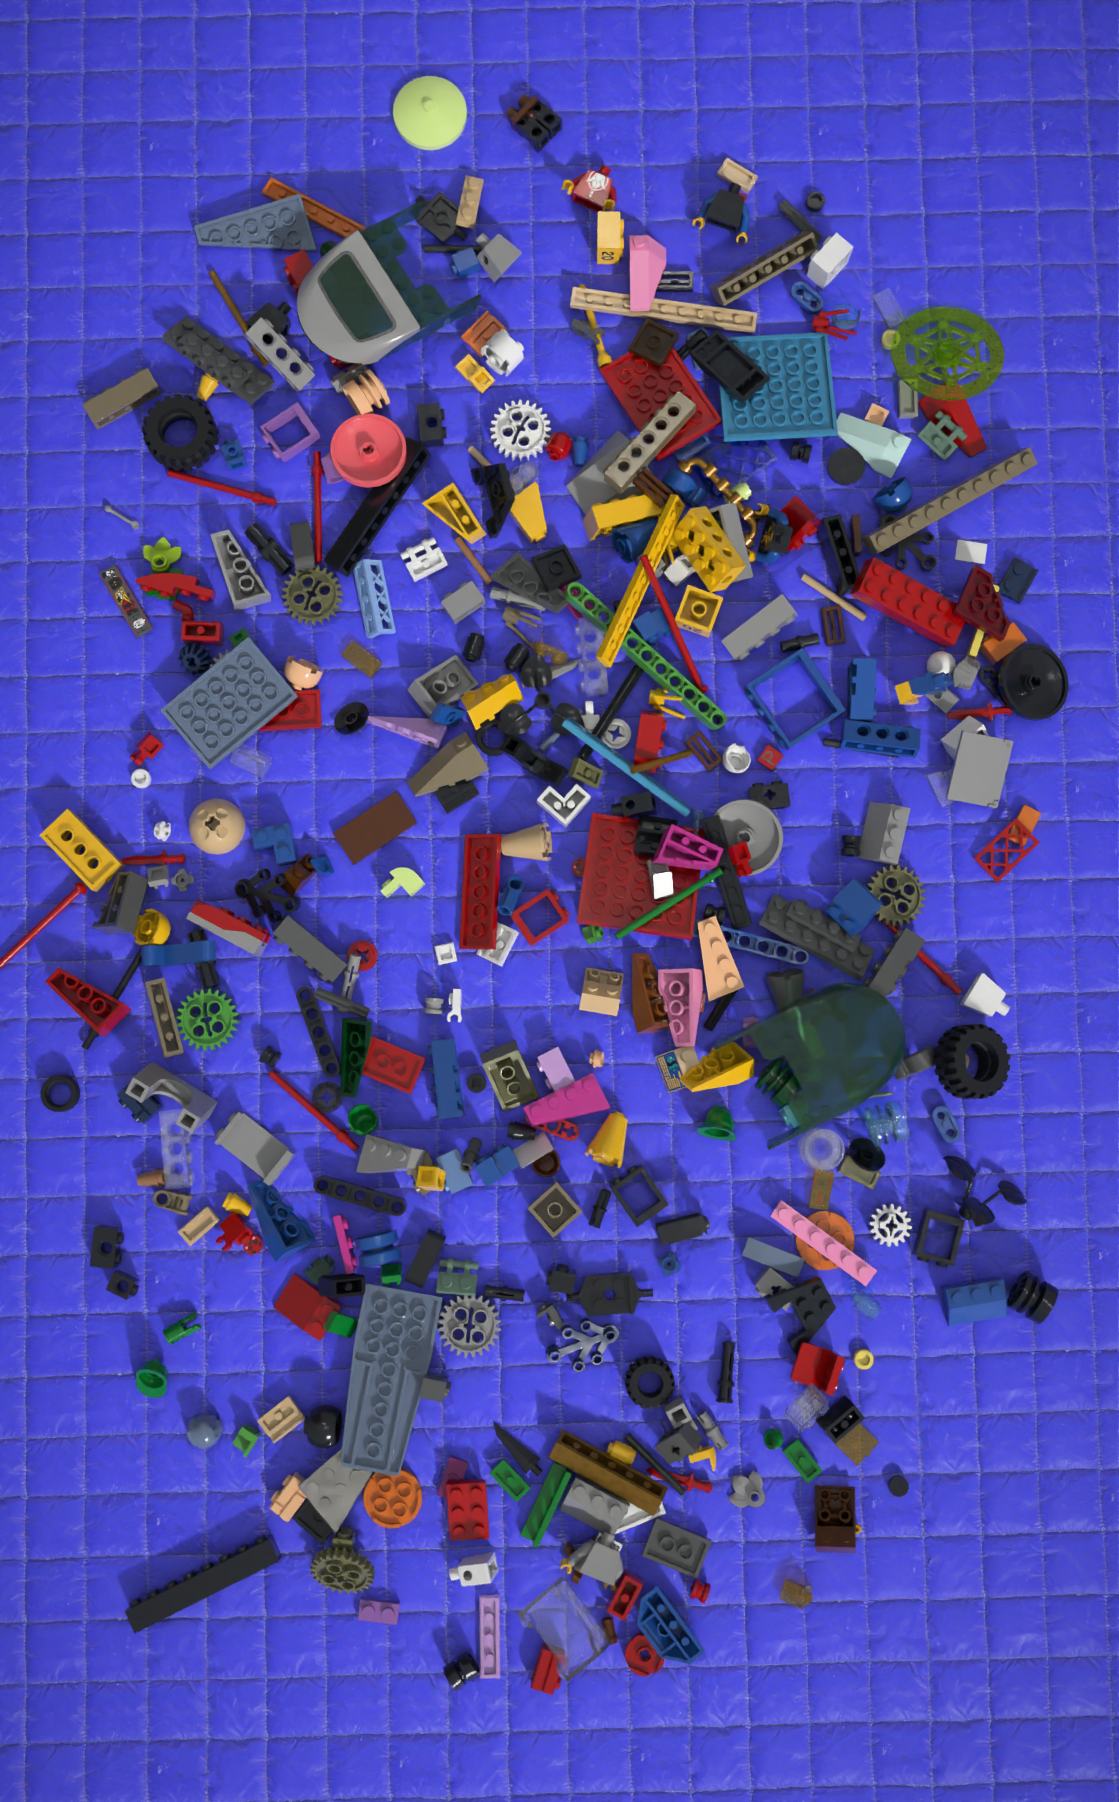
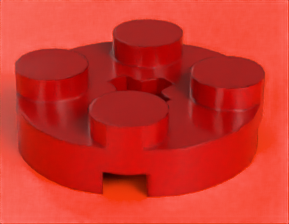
[625,1633,664,1676]

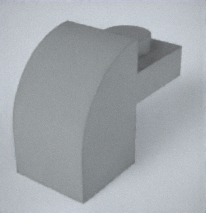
[664,1397,698,1430]

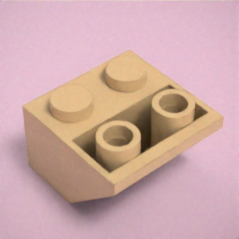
[579,967,624,1016]

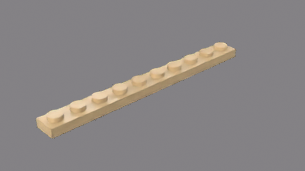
[570,287,757,334]

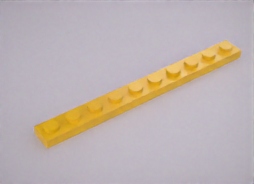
[595,494,685,667]

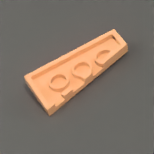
[697,915,745,1001]

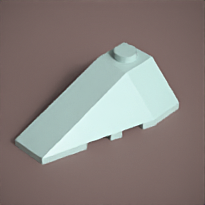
[837,413,911,479]

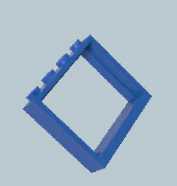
[744,648,846,751]

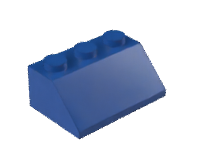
[941,1277,1008,1326]

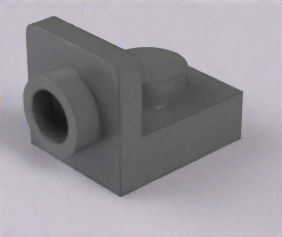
[536,1302,565,1329]

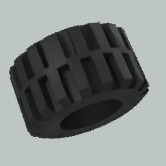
[625,1356,675,1410]

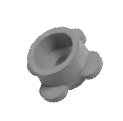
[171,869,194,892]

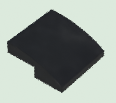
[634,814,678,857]

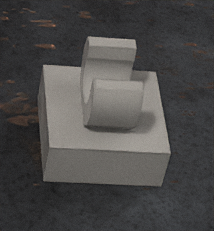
[148,865,169,889]

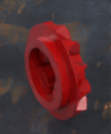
[347,940,378,971]

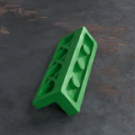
[520,1461,572,1548]

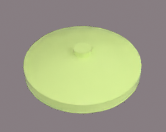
[393,76,467,150]

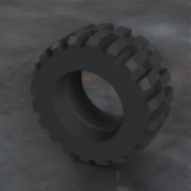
[142,394,218,472]
[933,1024,1010,1099]

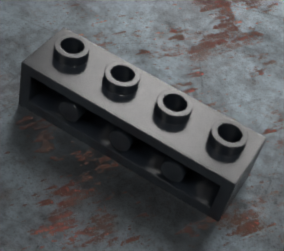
[817,514,859,596]

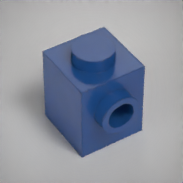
[450,247,480,280]

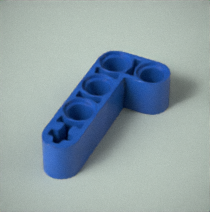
[141,940,216,966]

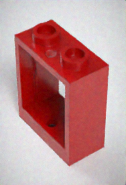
[510,889,570,947]

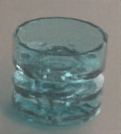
[865,1100,909,1148]

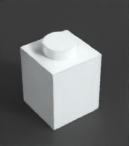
[664,554,695,587]

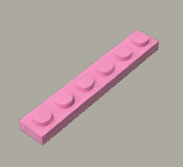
[770,1200,877,1286]

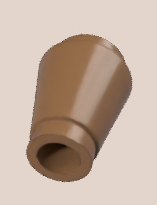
[137,1168,168,1187]

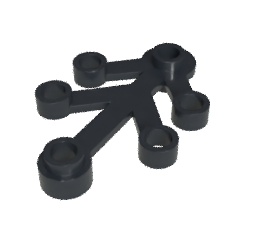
[879,514,937,572]
[235,869,300,923]

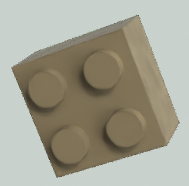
[527,1181,583,1238]

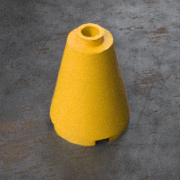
[584,1111,628,1168]

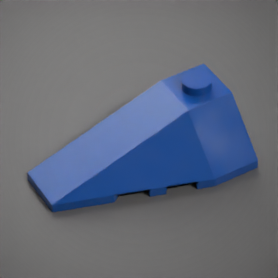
[247,1179,316,1262]

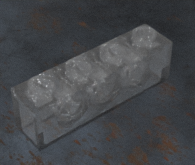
[575,616,609,697]
[159,1109,195,1190]

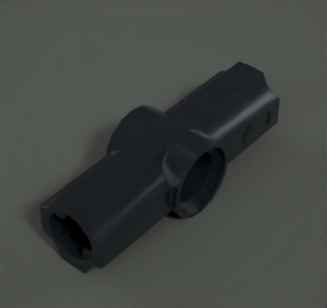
[244,522,294,576]
[188,929,220,989]

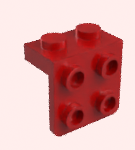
[780,496,822,552]
[790,1342,845,1396]

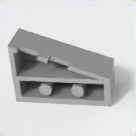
[356,1134,425,1174]

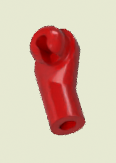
[173,600,195,621]

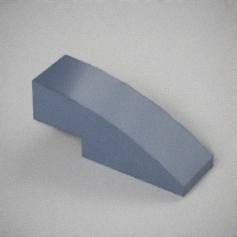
[742,1237,805,1277]

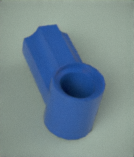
[496,876,524,916]

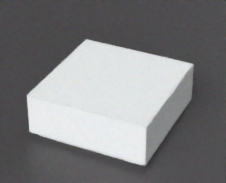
[435,942,458,965]

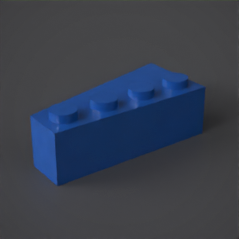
[428,1038,465,1119]

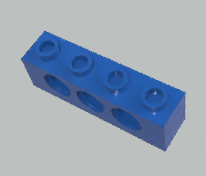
[840,719,921,758]

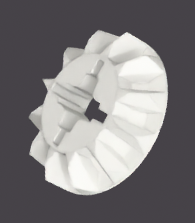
[602,719,631,749]

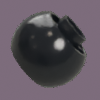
[303,1404,342,1449]

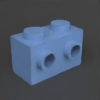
[434,1148,474,1194]

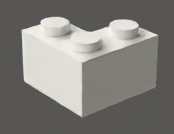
[537,784,591,828]

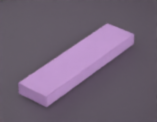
[479,1594,500,1679]

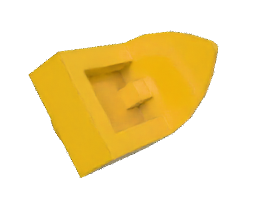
[688,1445,716,1471]

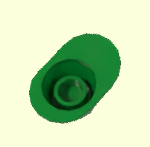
[136,1357,168,1398]

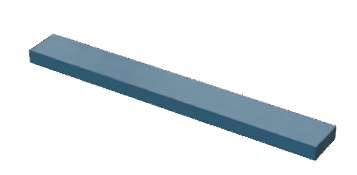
[562,717,691,817]

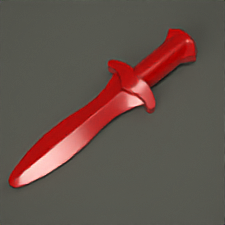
[946,702,1012,721]
[121,850,186,866]
[647,1468,712,1494]

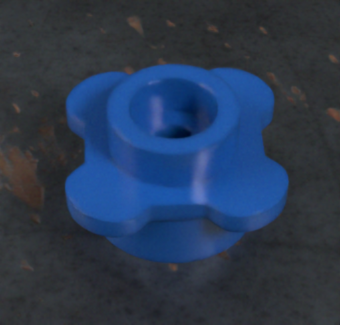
[657,1252,681,1276]

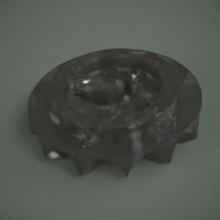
[312,1082,343,1113]

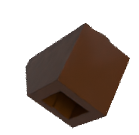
[280,853,317,896]

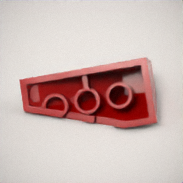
[918,378,987,458]

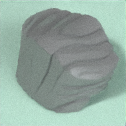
[953,655,981,690]

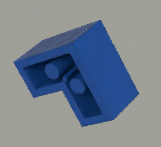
[631,607,673,647]
[251,823,299,866]
[474,1144,520,1187]

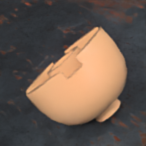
[284,656,324,690]

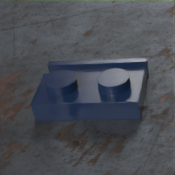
[998,557,1039,604]

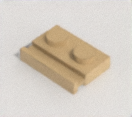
[257,1395,306,1443]

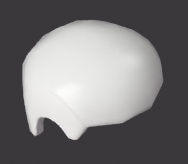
[927,651,956,676]
[722,743,751,773]

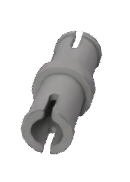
[696,1410,729,1451]

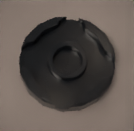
[827,448,865,486]

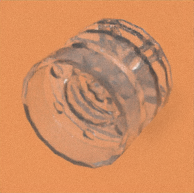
[797,1128,845,1170]

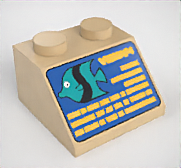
[655,1046,700,1093]

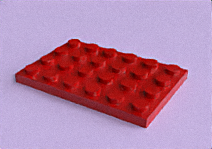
[599,348,722,461]

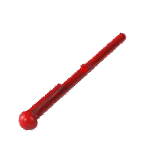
[640,554,708,694]
[0,882,87,969]

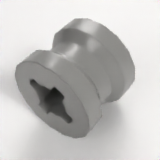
[423,997,444,1015]

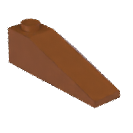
[632,953,670,1034]

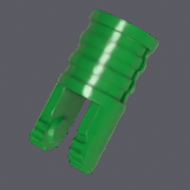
[163,1312,202,1345]

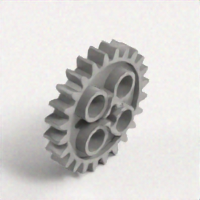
[438,1294,501,1358]

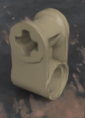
[153,1189,193,1216]

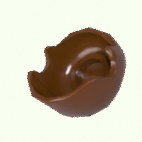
[531,1149,561,1177]

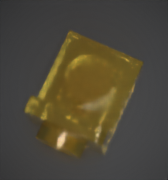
[780,1579,813,1609]

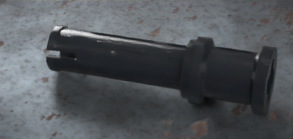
[716,1341,736,1403]

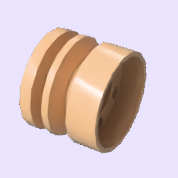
[342,369,390,415]

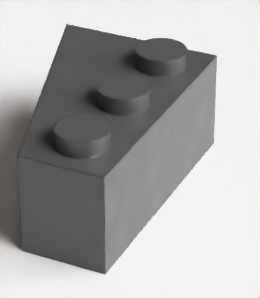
[92,871,148,934]

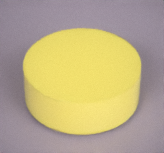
[853,1349,874,1370]

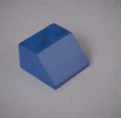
[825,878,883,937]

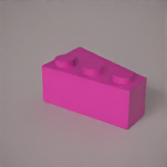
[651,824,724,871]

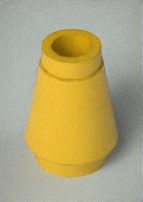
[196,372,219,402]
[222,1192,253,1216]

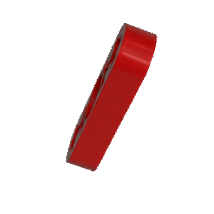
[526,1118,579,1141]

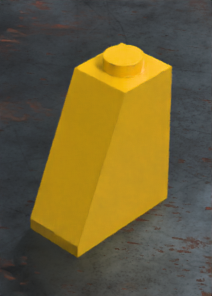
[509,481,547,544]

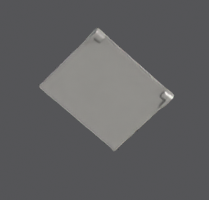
[945,731,1014,808]

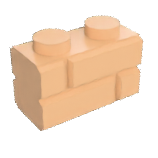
[269,1472,306,1522]

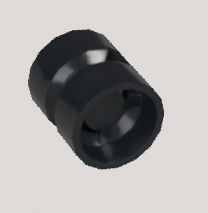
[443,1651,480,1691]

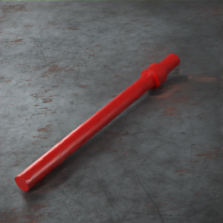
[312,451,323,564]
[167,469,277,506]
[875,914,962,995]
[268,1070,359,1152]

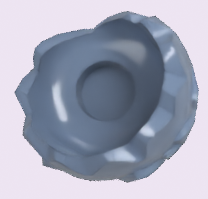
[186,1413,223,1449]

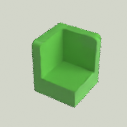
[233,1423,261,1458]

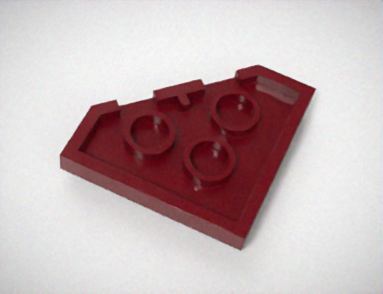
[953,564,1010,642]

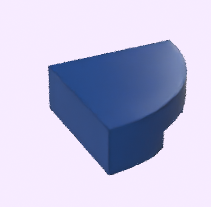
[310,855,334,875]

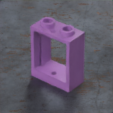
[260,402,321,463]

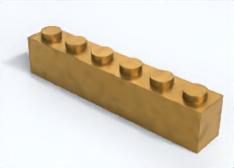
[549,1429,668,1516]

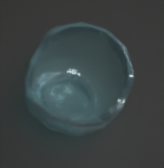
[831,304,861,330]

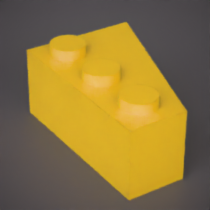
[422,483,487,545]

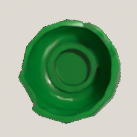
[348,1104,378,1136]

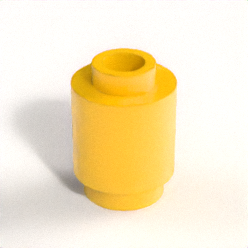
[606,1440,636,1466]

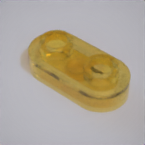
[531,641,569,665]

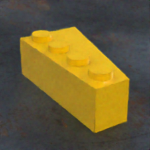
[582,490,666,542]

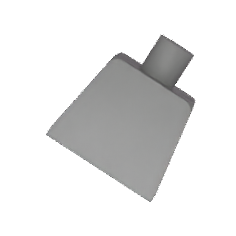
[475,233,522,282]

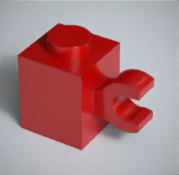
[215,1212,254,1252]

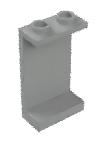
[214,1111,296,1186]

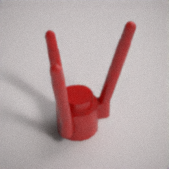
[813,309,857,340]

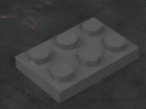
[641,1517,712,1579]

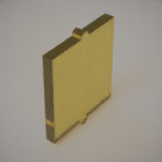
[835,1423,879,1466]

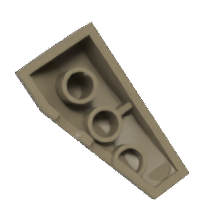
[407,732,489,797]

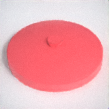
[330,414,407,487]

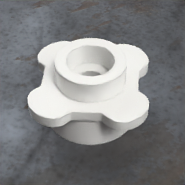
[154,821,171,841]

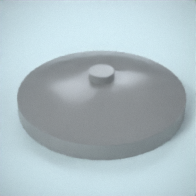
[713,799,784,876]

